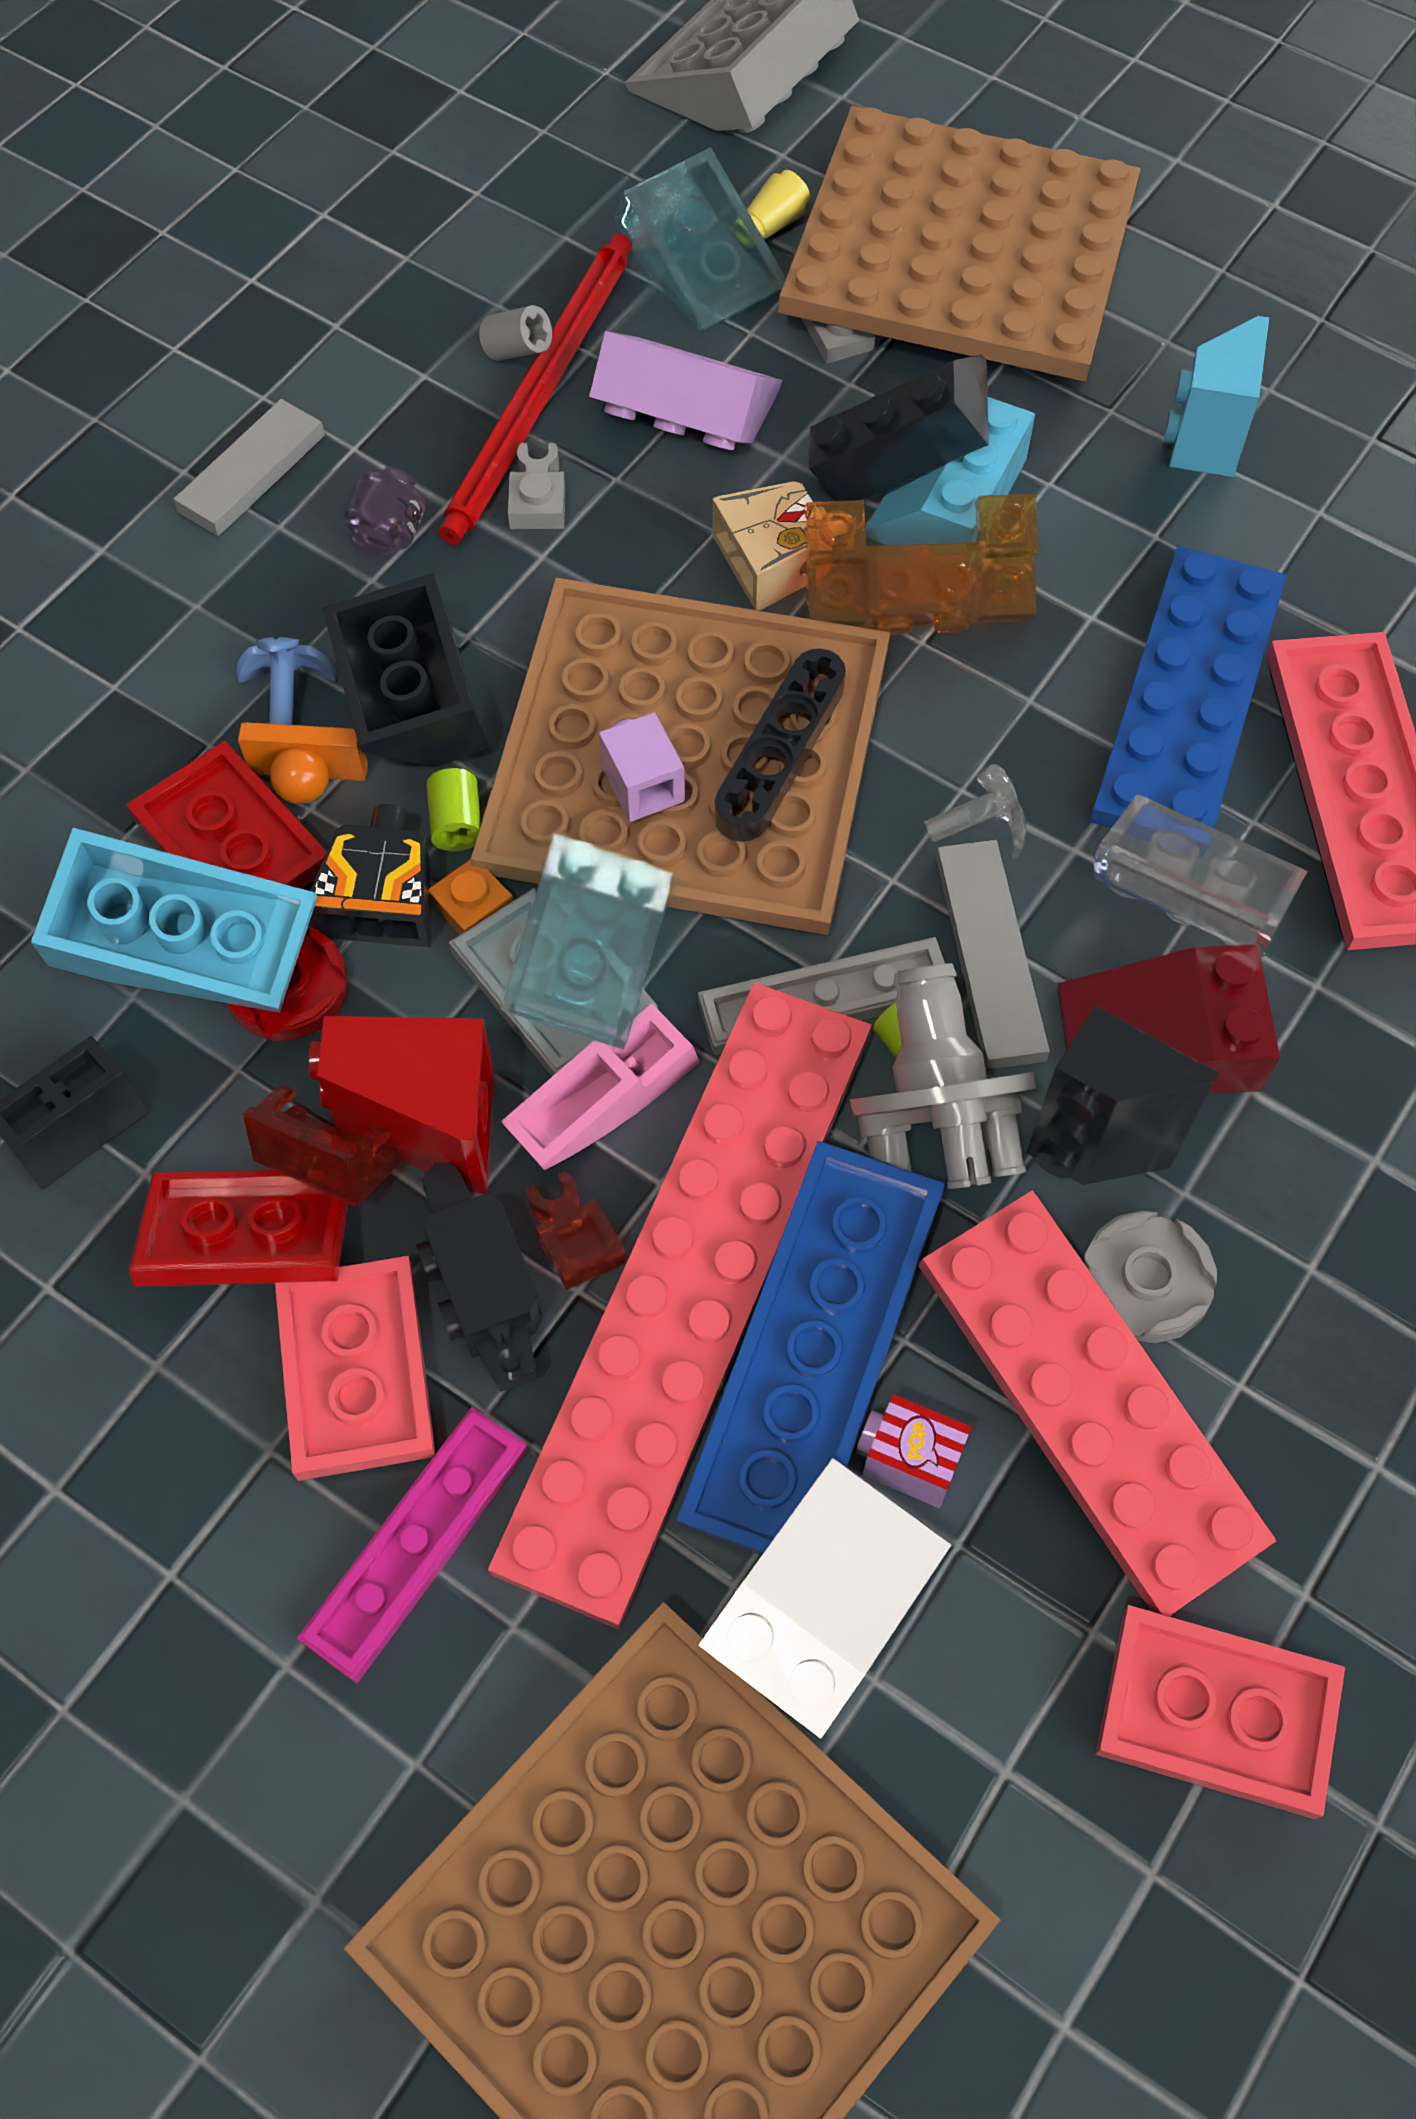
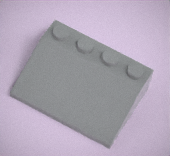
[624,0,859,133]

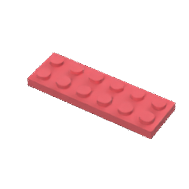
[1267,632,1416,950]
[918,1190,1277,1617]

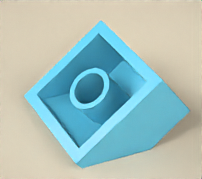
[1163,316,1269,477]

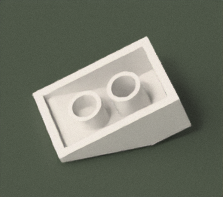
[699,1458,951,1738]

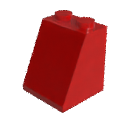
[309,1016,495,1194]

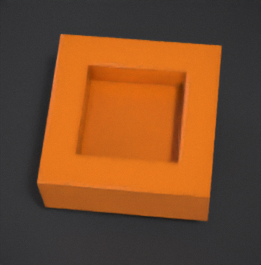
[428,859,513,935]

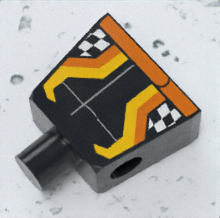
[310,804,432,948]

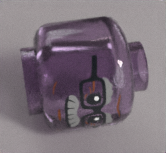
[344,467,426,556]

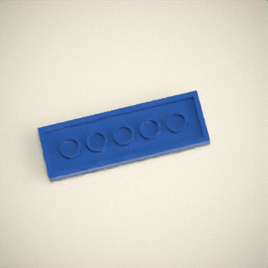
[1090,545,1287,855]
[676,1141,945,1556]

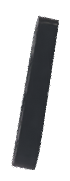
[715,648,846,842]

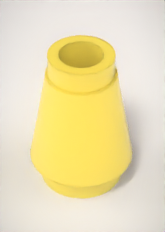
[737,170,811,246]

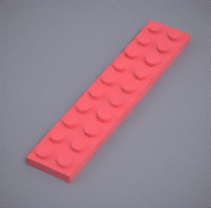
[488,982,872,1630]

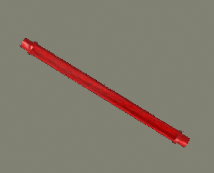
[438,233,632,545]

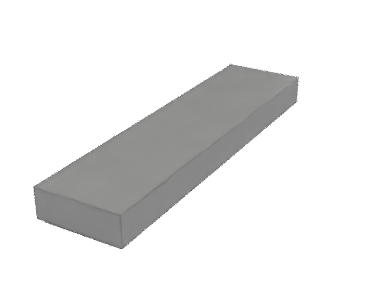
[936,840,1050,1070]
[698,937,945,1055]

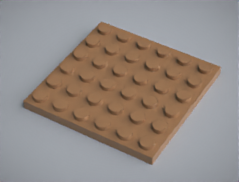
[778,106,1141,382]
[471,578,890,936]
[343,1602,1001,2119]

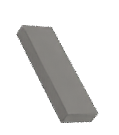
[173,399,325,537]

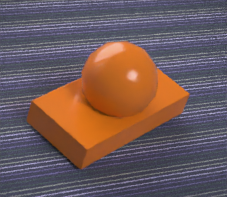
[238,722,368,805]

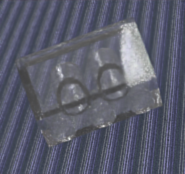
[1094,794,1308,958]

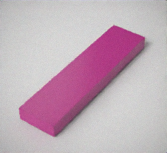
[297,1407,529,1684]

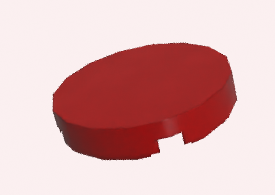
[227,927,348,1041]

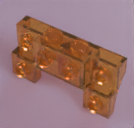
[805,493,1038,635]

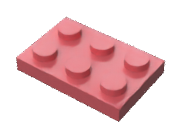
[275,1256,435,1481]
[1095,1605,1345,1820]

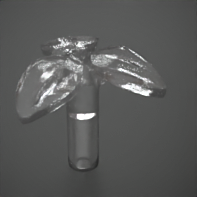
[924,764,1026,859]

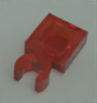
[527,1172,626,1290]

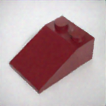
[1057,944,1280,1094]

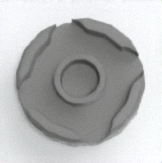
[1082,1210,1217,1343]

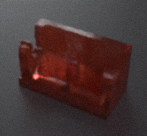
[243,1085,401,1207]

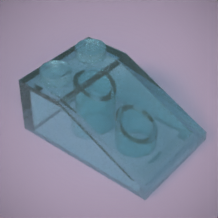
[614,147,786,333]
[500,833,672,1050]

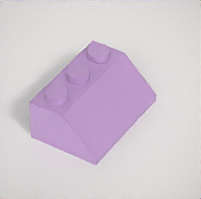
[589,331,782,450]

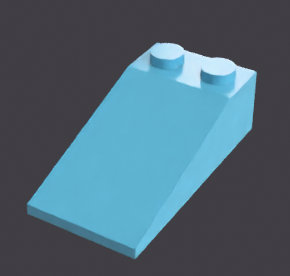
[31,828,317,1013]

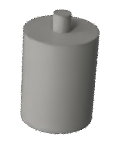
[479,305,552,361]

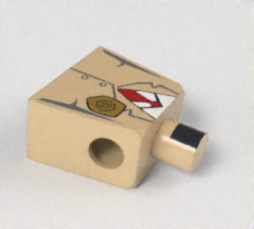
[713,481,852,611]

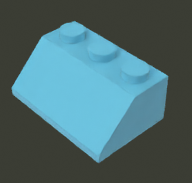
[864,397,1035,574]

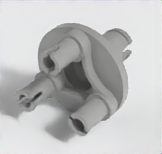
[850,963,1036,1189]

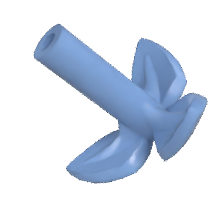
[236,637,337,725]

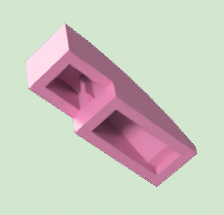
[501,1003,700,1170]

